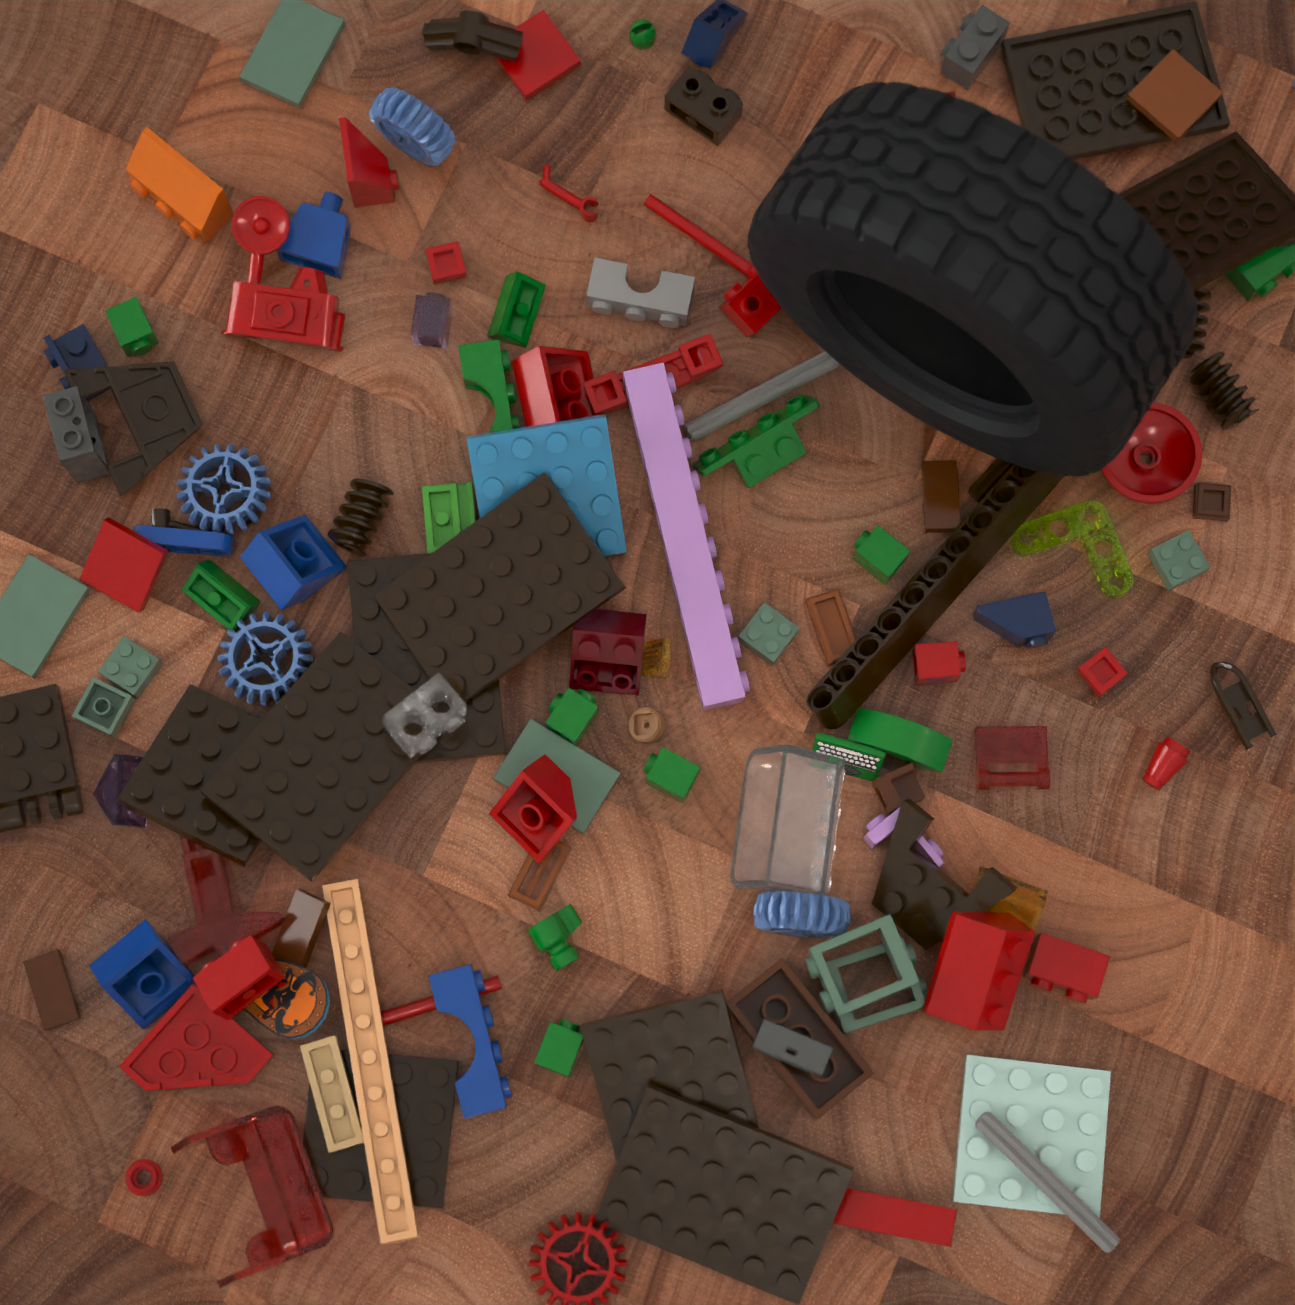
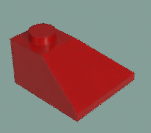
[339,117,399,208]
[489,754,577,863]

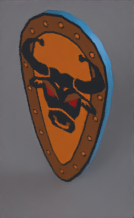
[244,959,330,1040]

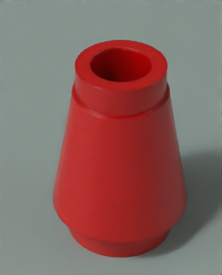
[1142,736,1190,791]

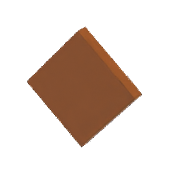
[1126,49,1223,142]

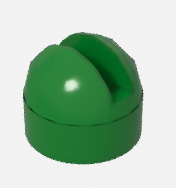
[629,19,656,49]

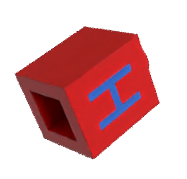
[911,641,966,686]

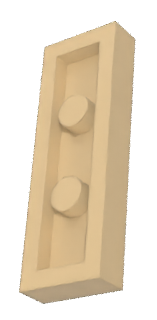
[300,1035,364,1153]

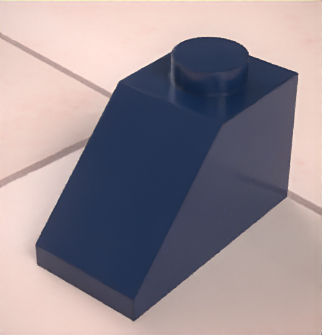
[973,591,1056,649]

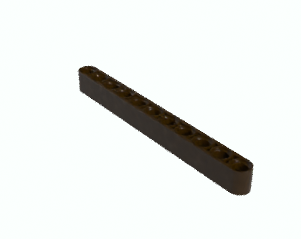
[806,464,1065,730]

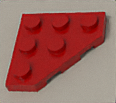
[119,984,275,1091]

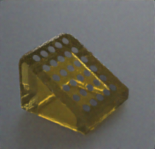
[641,637,672,679]

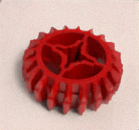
[528,1212,628,1305]

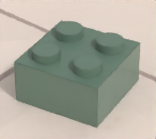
[1147,530,1210,591]
[738,602,800,666]
[98,636,163,699]
[72,677,136,738]

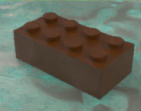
[726,958,874,1121]

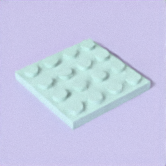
[952,1055,1111,1218]

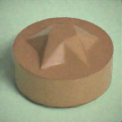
[628,707,665,744]

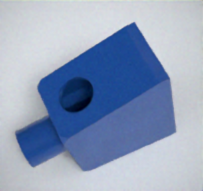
[277,192,351,279]

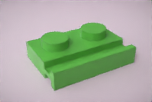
[422,482,476,555]

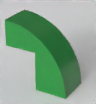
[847,708,953,773]

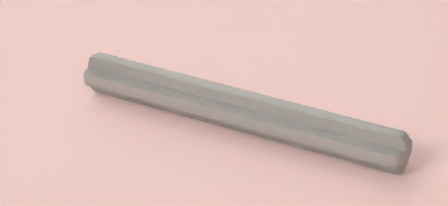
[685,351,839,441]
[975,1111,1120,1253]

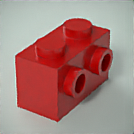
[719,264,782,337]
[1023,932,1110,1003]
[193,935,286,1020]

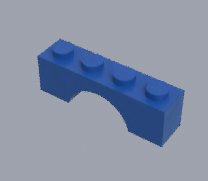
[428,964,512,1119]

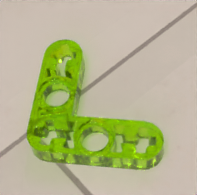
[1010,500,1134,598]

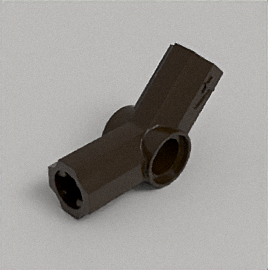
[422,10,523,62]

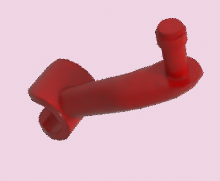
[539,165,598,222]

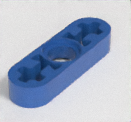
[133,525,233,557]

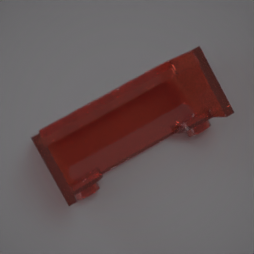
[171,1106,333,1288]

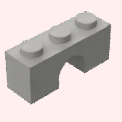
[586,257,695,328]

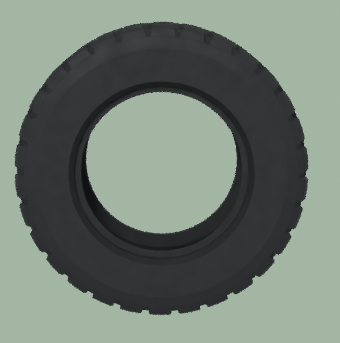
[747,82,1197,476]

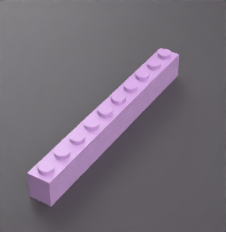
[623,362,750,711]

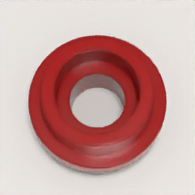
[125,1159,163,1196]

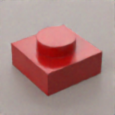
[425,241,467,285]
[1076,647,1128,697]

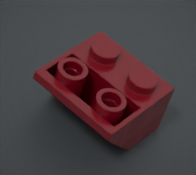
[569,609,647,695]

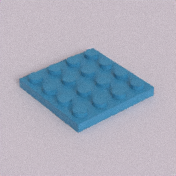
[466,414,627,556]

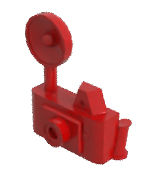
[222,196,346,351]

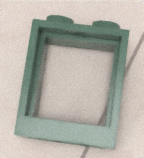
[805,914,920,1018]
[826,937,928,1034]

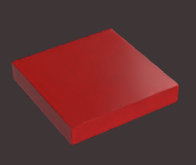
[494,10,581,101]
[80,517,169,613]

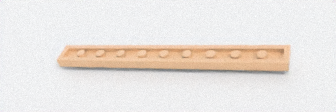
[322,879,419,1245]

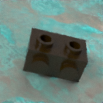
[664,65,743,146]

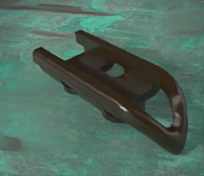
[1210,662,1277,750]

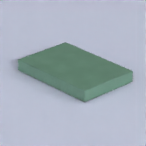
[239,0,345,108]
[0,554,90,679]
[493,719,621,835]

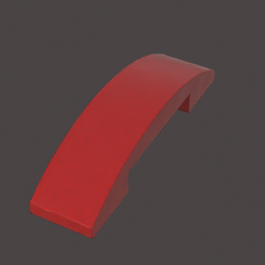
[583,333,723,415]

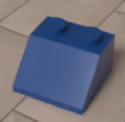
[240,514,347,610]
[89,919,196,1029]

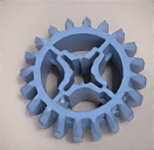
[368,87,456,166]
[177,443,271,536]
[217,612,314,707]
[753,891,851,939]

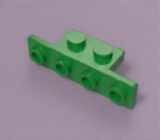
[692,395,820,488]

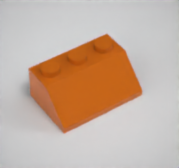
[125,127,234,244]

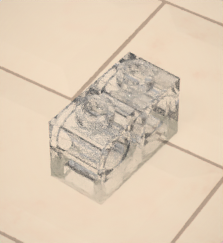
[383,673,467,758]

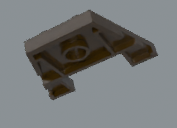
[63,361,203,496]
[872,798,1018,950]

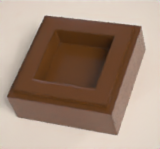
[1193,482,1231,522]

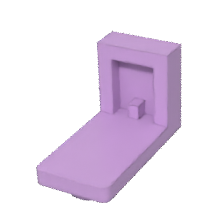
[863,808,945,869]

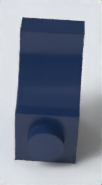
[681,0,748,69]

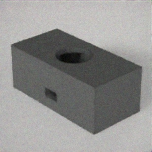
[751,1019,833,1077]

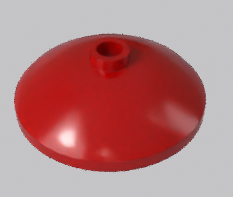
[1101,402,1202,504]

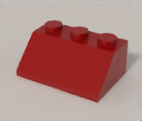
[511,346,602,427]
[922,911,1035,1030]

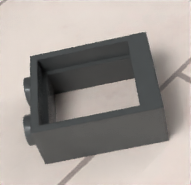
[43,386,110,484]

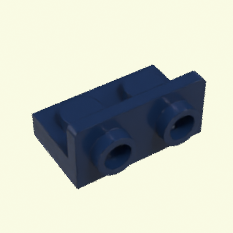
[43,324,110,401]

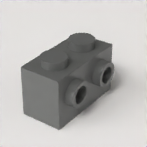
[940,5,1010,91]

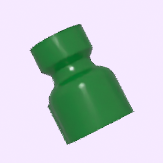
[527,904,582,972]

